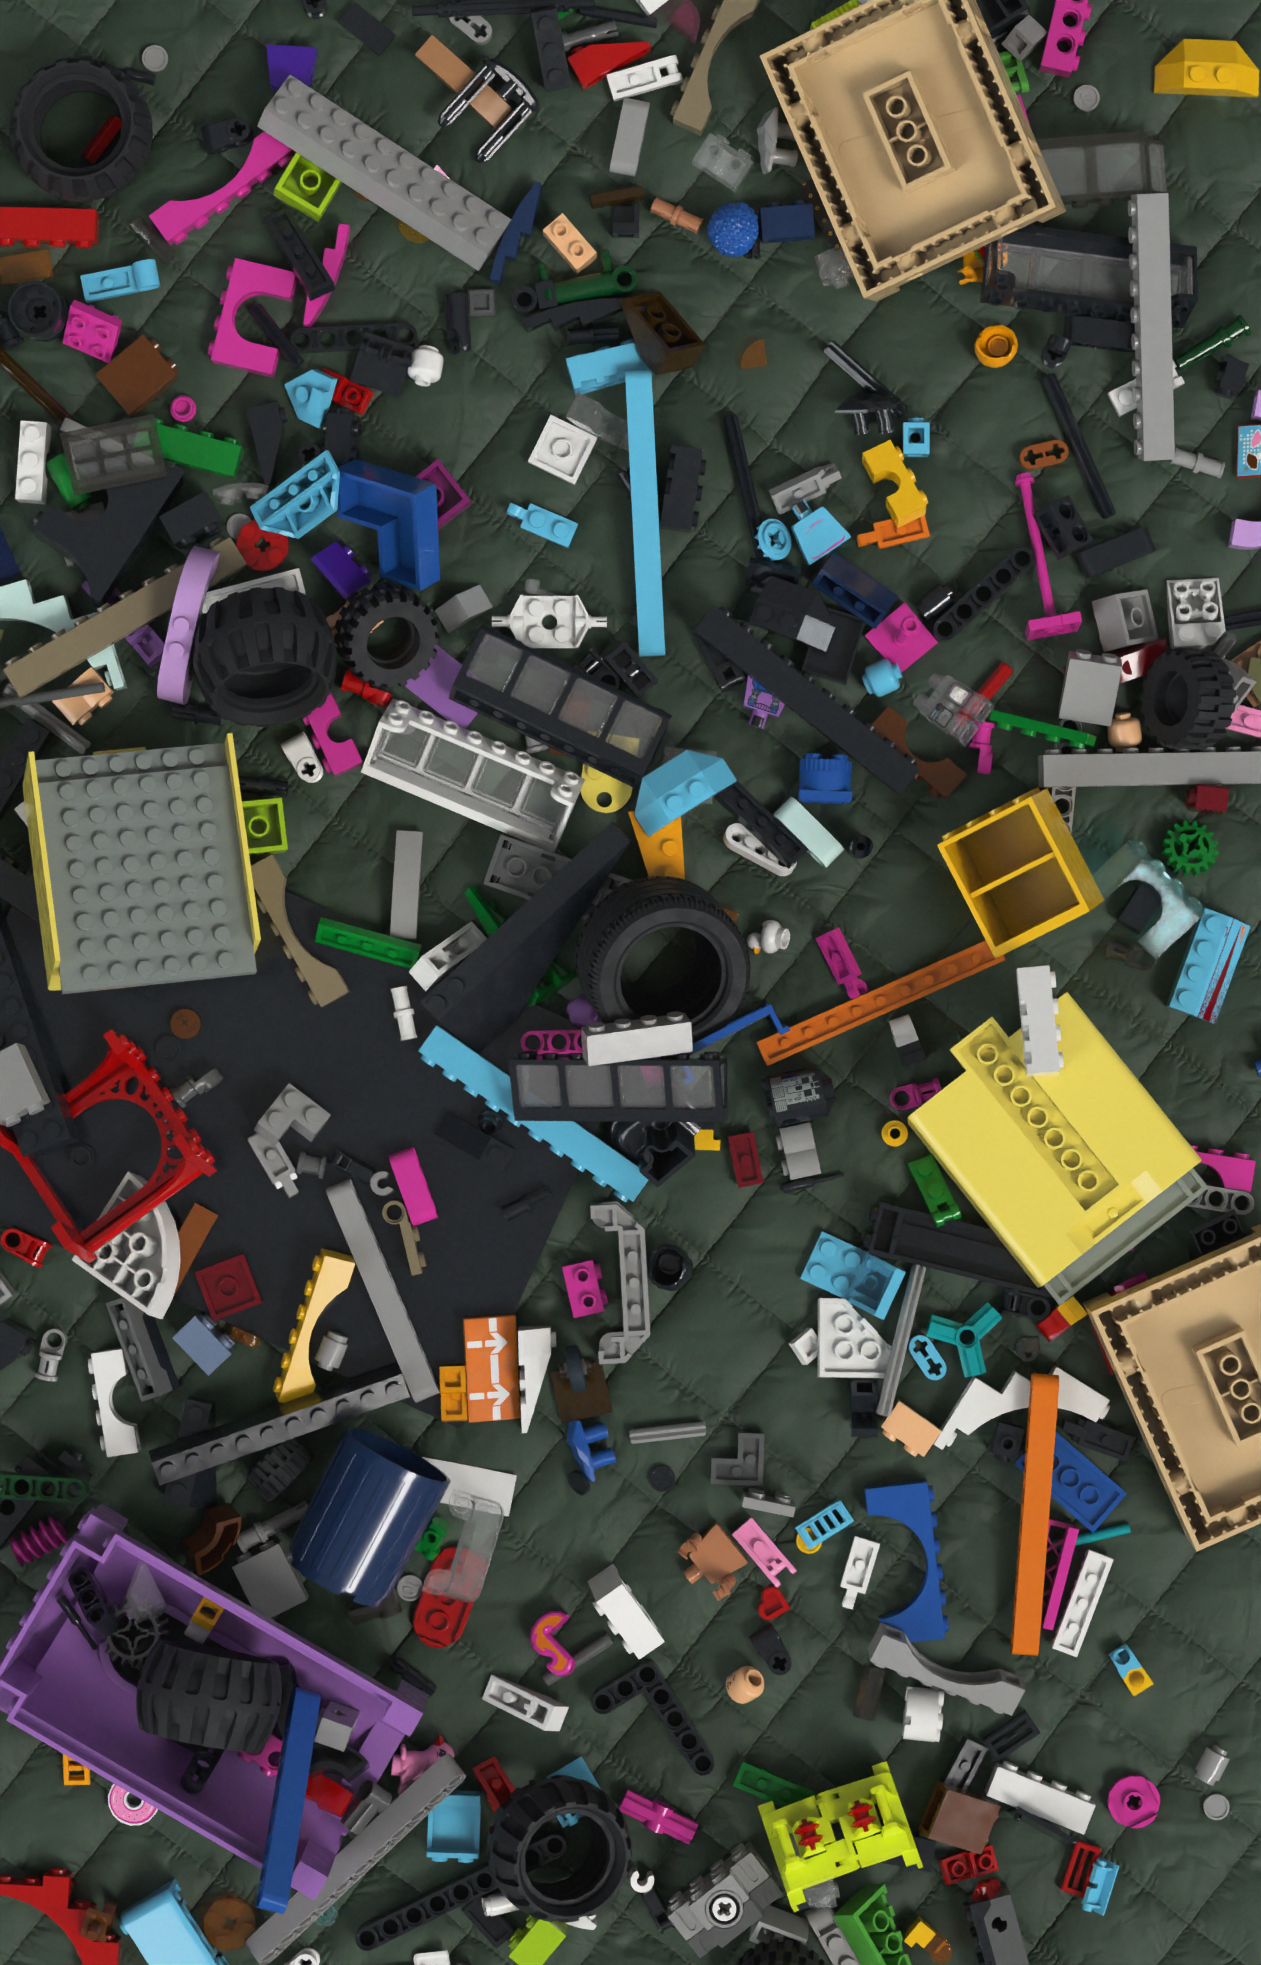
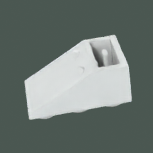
[1166,578,1226,660]

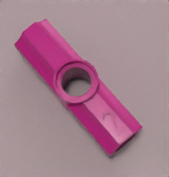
[619,1789,698,1845]

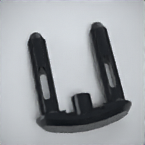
[438,58,539,163]

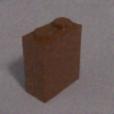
[95,334,179,418]
[918,1781,1001,1854]

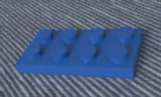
[1013,1432,1127,1533]

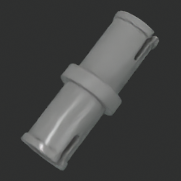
[1170,447,1225,479]

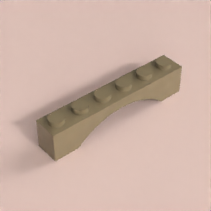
[670,0,760,136]
[251,855,350,1007]

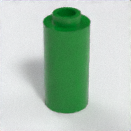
[45,452,94,513]

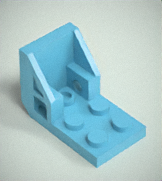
[800,1231,906,1320]

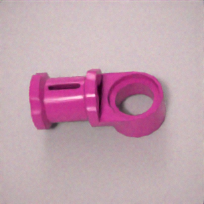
[968,721,995,775]
[889,1077,941,1110]

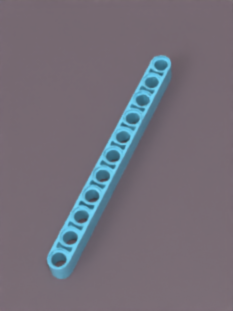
[625,369,665,657]

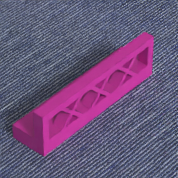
[1041,1518,1079,1630]

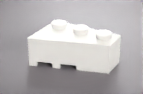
[588,1564,665,1659]

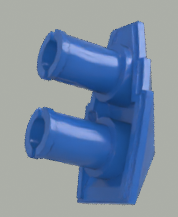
[566,1420,616,1482]

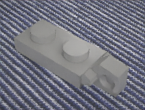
[768,462,842,515]
[247,1133,299,1198]

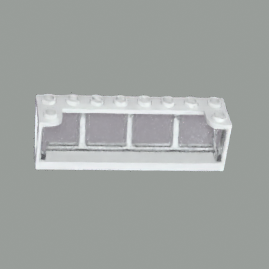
[361,699,585,853]

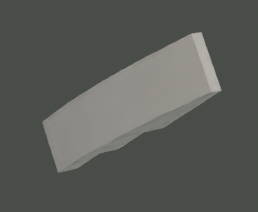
[390,830,423,941]

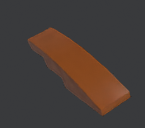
[173,1203,218,1297]

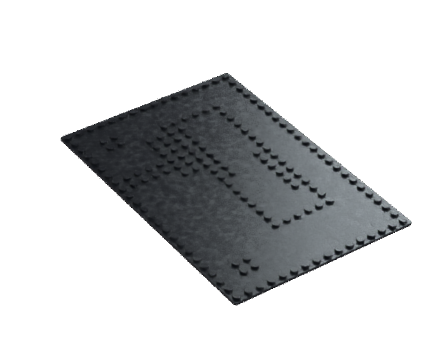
[0,862,626,1428]

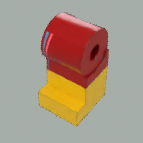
[1035,1295,1088,1342]

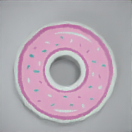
[108,1784,158,1826]

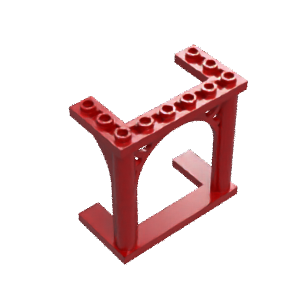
[0,1029,217,1263]

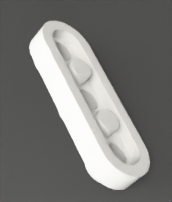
[723,823,797,876]

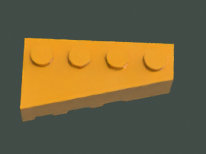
[628,811,685,880]

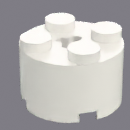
[902,1686,944,1742]

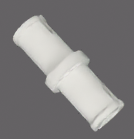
[391,986,417,1041]

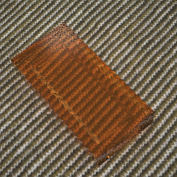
[0,249,54,285]

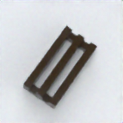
[591,185,644,209]

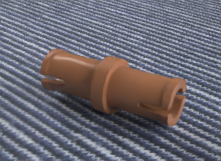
[650,197,704,234]

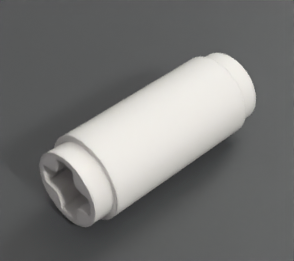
[482,1892,519,1917]

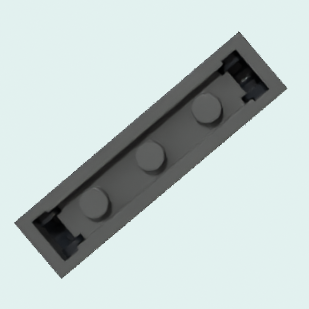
[105,1297,180,1401]

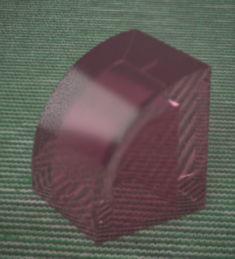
[670,0,700,44]

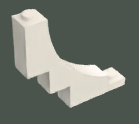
[933,1365,1110,1450]

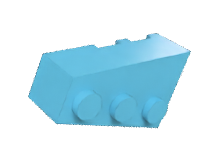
[566,339,649,396]

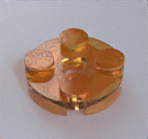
[204,1896,257,1951]

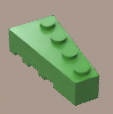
[833,1884,911,1965]

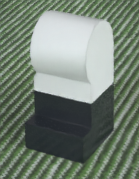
[889,1014,927,1067]

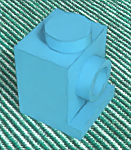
[902,418,930,457]

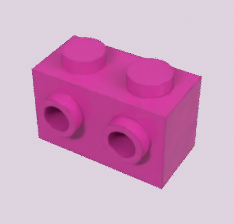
[562,1259,608,1318]

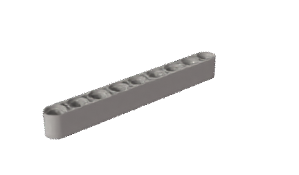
[325,1178,440,1403]

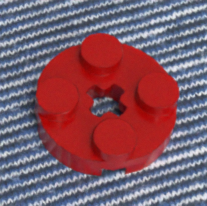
[236,520,289,572]

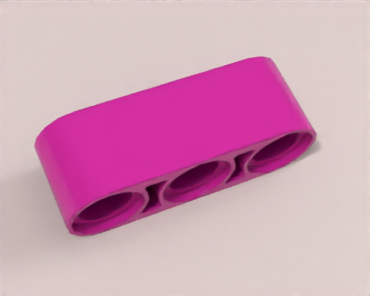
[521,1030,583,1054]
[388,1146,438,1226]

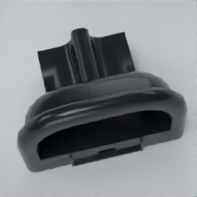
[609,1084,704,1187]

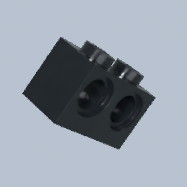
[1033,495,1094,560]

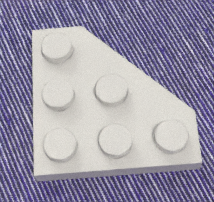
[818,1298,892,1378]

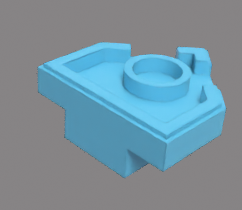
[284,369,337,428]

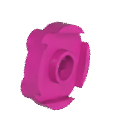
[1107,1774,1161,1828]

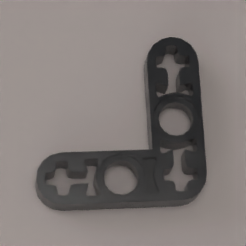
[170,1739,225,1793]

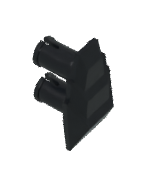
[835,391,901,435]

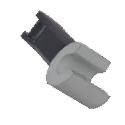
[327,1148,394,1197]

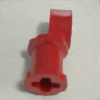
[341,669,393,708]

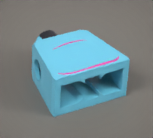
[791,499,851,566]

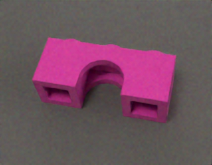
[302,693,364,776]

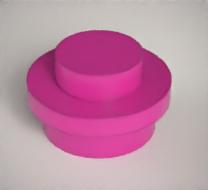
[170,396,196,422]

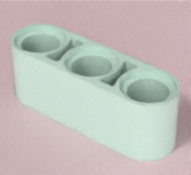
[773,797,844,868]

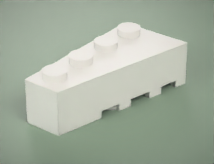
[1016,965,1064,1077]

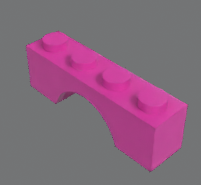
[1191,1145,1256,1192]

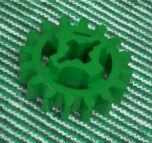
[1161,820,1219,877]

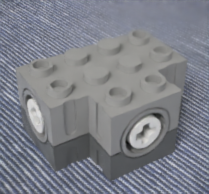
[667,1841,783,1958]

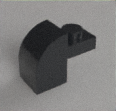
[850,1379,878,1438]

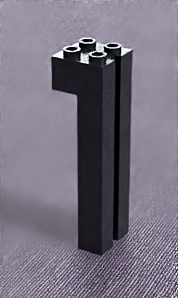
[862,1200,1050,1298]

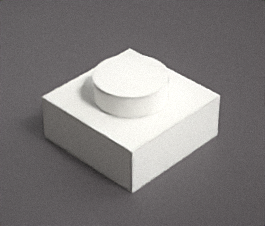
[789,1328,818,1365]

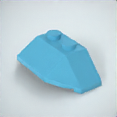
[250,450,340,539]
[634,750,737,837]

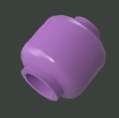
[567,994,603,1029]

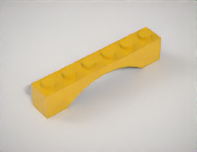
[273,1248,355,1403]

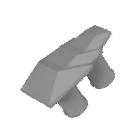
[757,107,798,174]

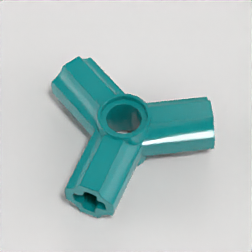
[925,1302,1002,1377]

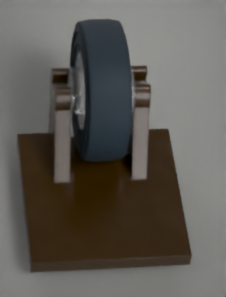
[550,1345,613,1423]

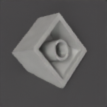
[1092,589,1159,652]

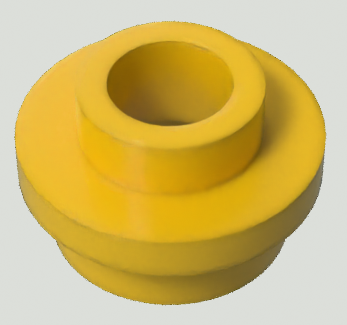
[882,1120,908,1147]

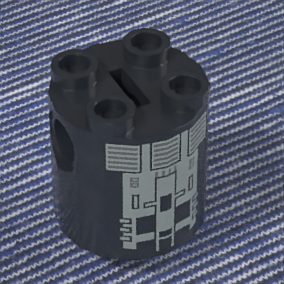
[762,1065,836,1127]

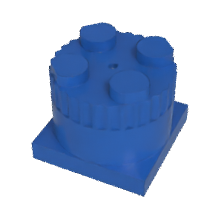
[797,753,852,805]

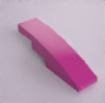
[303,223,351,328]

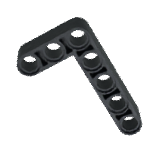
[591,1659,715,1776]

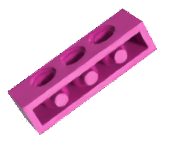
[1039,0,1092,78]

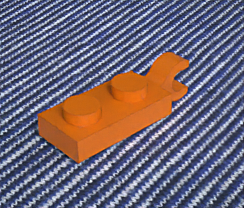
[856,515,930,550]

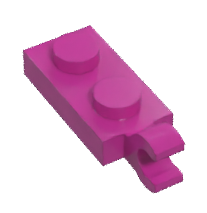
[815,927,868,999]

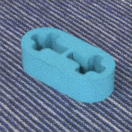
[908,1334,946,1380]

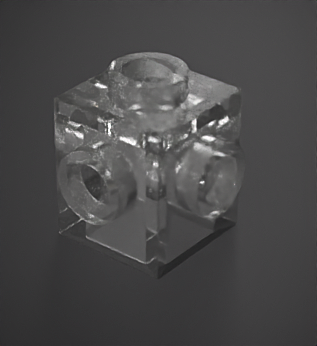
[815,247,855,289]

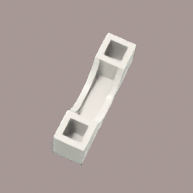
[88,1347,141,1457]

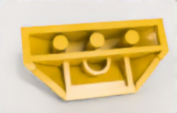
[1154,39,1259,98]

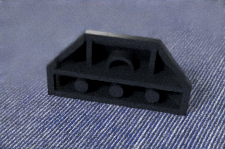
[732,576,837,653]

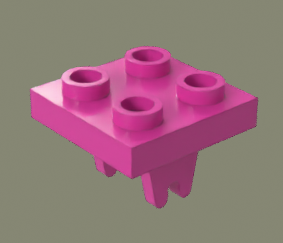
[62,300,122,363]

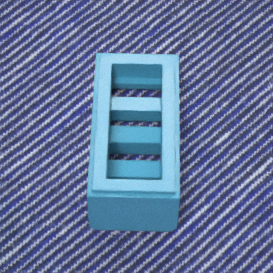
[795,1498,854,1550]

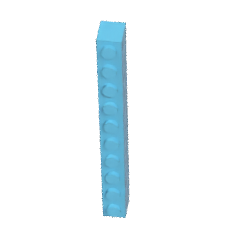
[419,1025,648,1202]

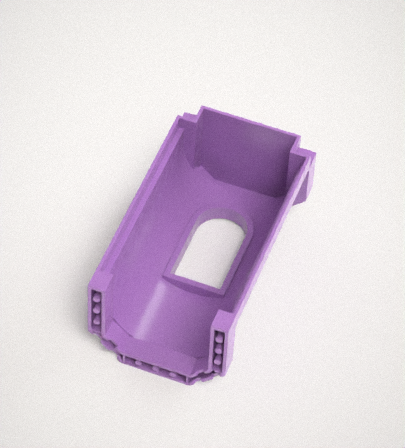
[0,1504,429,1901]

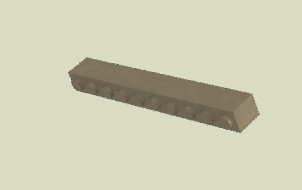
[3,537,246,699]

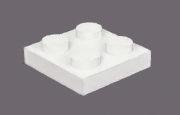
[528,415,598,485]

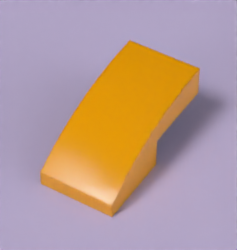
[439,1366,468,1422]

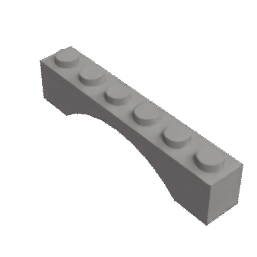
[868,1623,1025,1716]

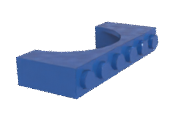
[864,1479,949,1643]

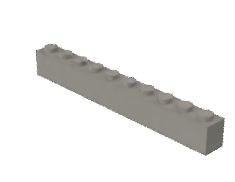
[1128,193,1175,461]
[1038,746,1261,788]

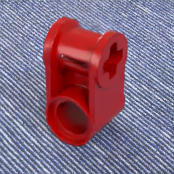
[1,1227,53,1268]

